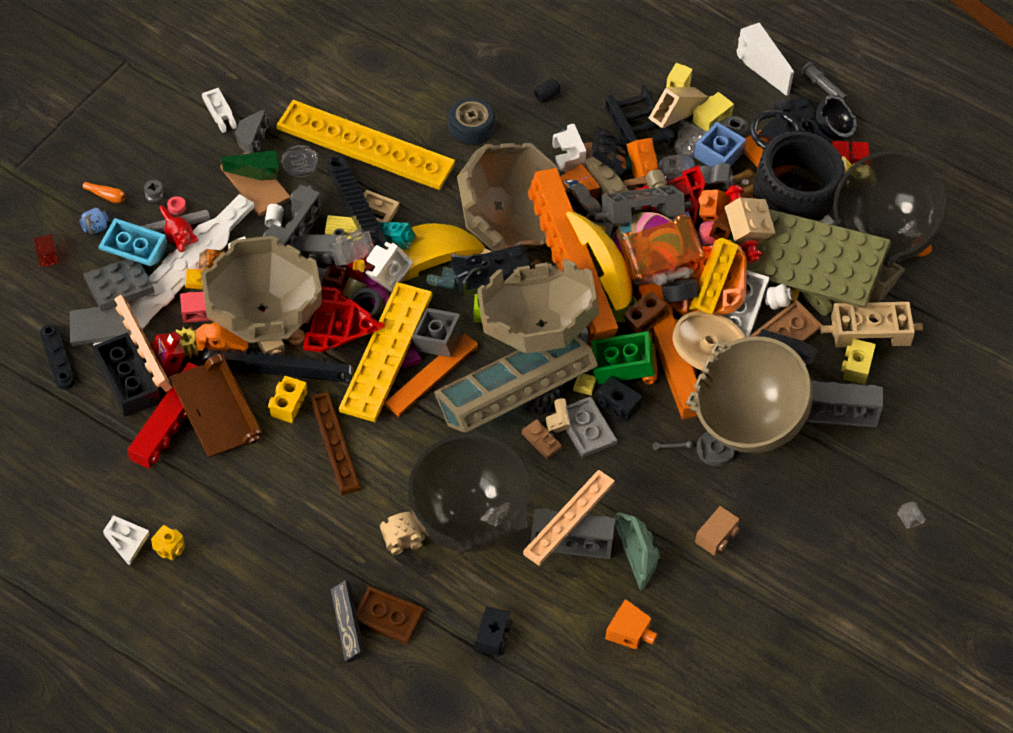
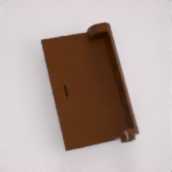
[169,354,263,458]

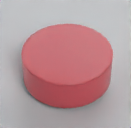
[167,196,186,215]

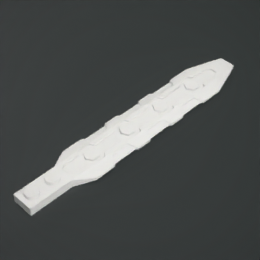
[93,194,254,346]

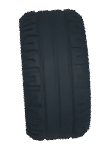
[448,98,495,145]

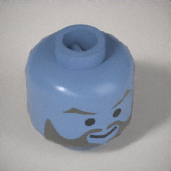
[79,208,109,235]

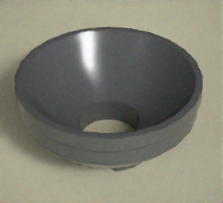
[720,116,750,138]

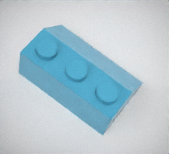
[98,218,168,266]

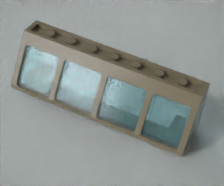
[434,336,598,433]

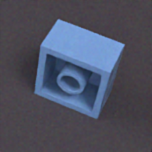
[694,122,746,167]

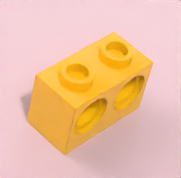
[268,376,307,423]

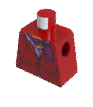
[150,332,185,378]

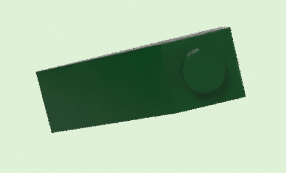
[221,150,280,181]

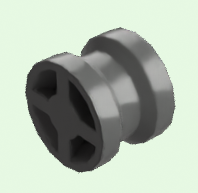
[144,180,164,203]

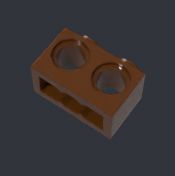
[623,291,669,333]

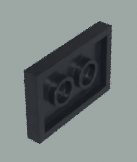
[591,126,627,175]

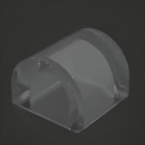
[898,501,925,529]

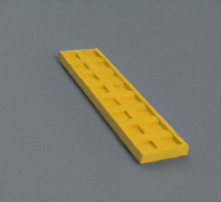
[339,282,433,422]

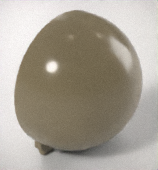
[685,336,813,453]

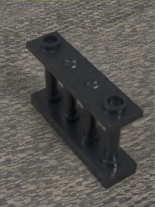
[605,84,675,150]

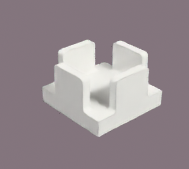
[552,124,586,173]
[365,242,414,292]

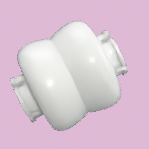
[764,284,793,310]

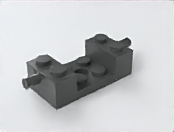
[263,184,321,247]
[595,185,692,226]

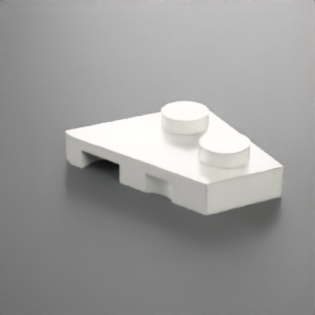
[103,516,149,565]

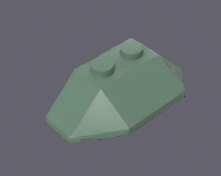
[615,512,660,591]

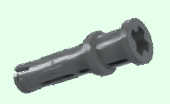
[801,61,848,102]

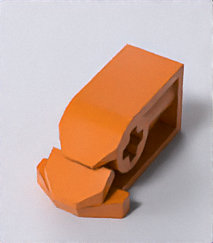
[195,322,248,353]

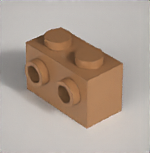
[695,506,740,556]

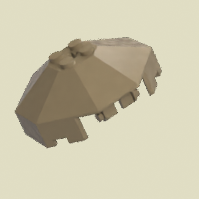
[457,143,559,251]
[201,236,322,343]
[477,259,599,354]

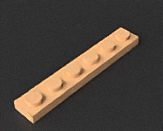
[115,295,173,392]
[523,470,614,566]

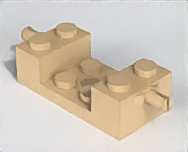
[820,302,923,347]

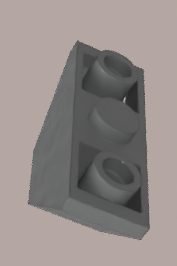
[235,110,270,154]

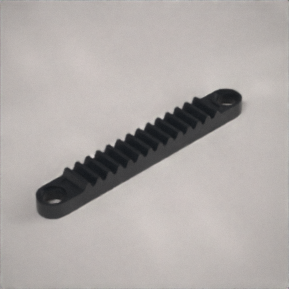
[327,156,386,252]
[202,348,355,383]

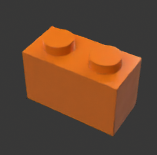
[627,138,659,178]

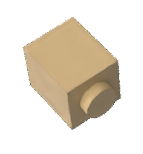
[258,340,285,357]

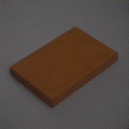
[356,586,425,645]

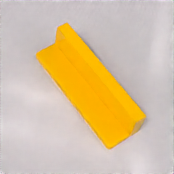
[689,238,739,315]

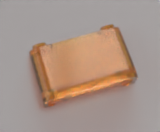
[619,214,705,283]

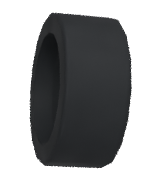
[661,279,699,302]
[350,288,386,321]

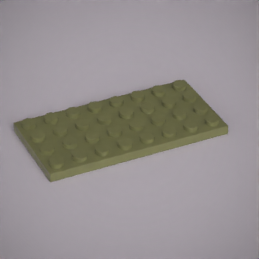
[735,209,891,309]

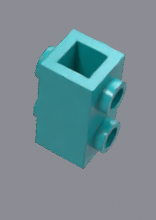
[376,222,416,249]

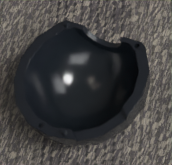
[816,95,856,139]

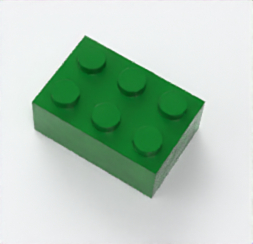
[592,331,655,384]

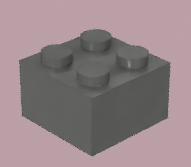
[411,308,465,357]

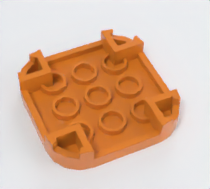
[670,240,747,316]

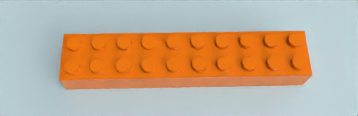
[528,168,618,349]

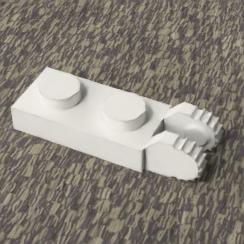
[202,88,237,133]

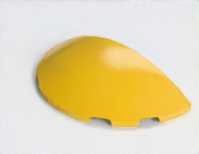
[566,212,633,311]
[386,223,486,283]

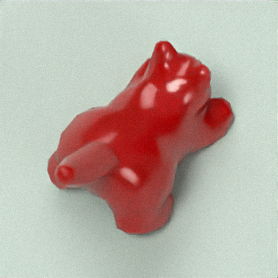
[160,206,199,252]

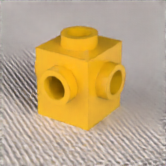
[151,525,185,561]

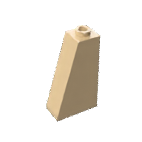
[649,87,708,128]

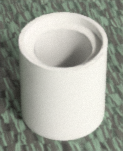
[265,204,284,228]

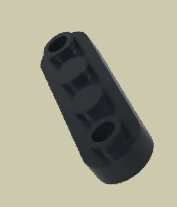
[40,325,74,390]

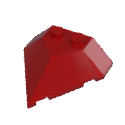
[636,165,706,227]
[303,286,386,352]

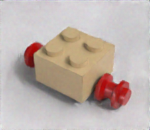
[725,185,776,263]

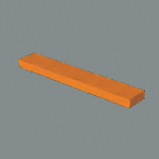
[385,333,478,417]

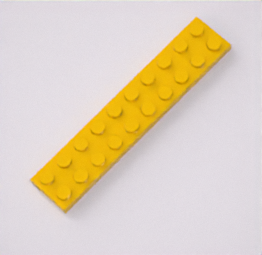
[277,100,455,190]

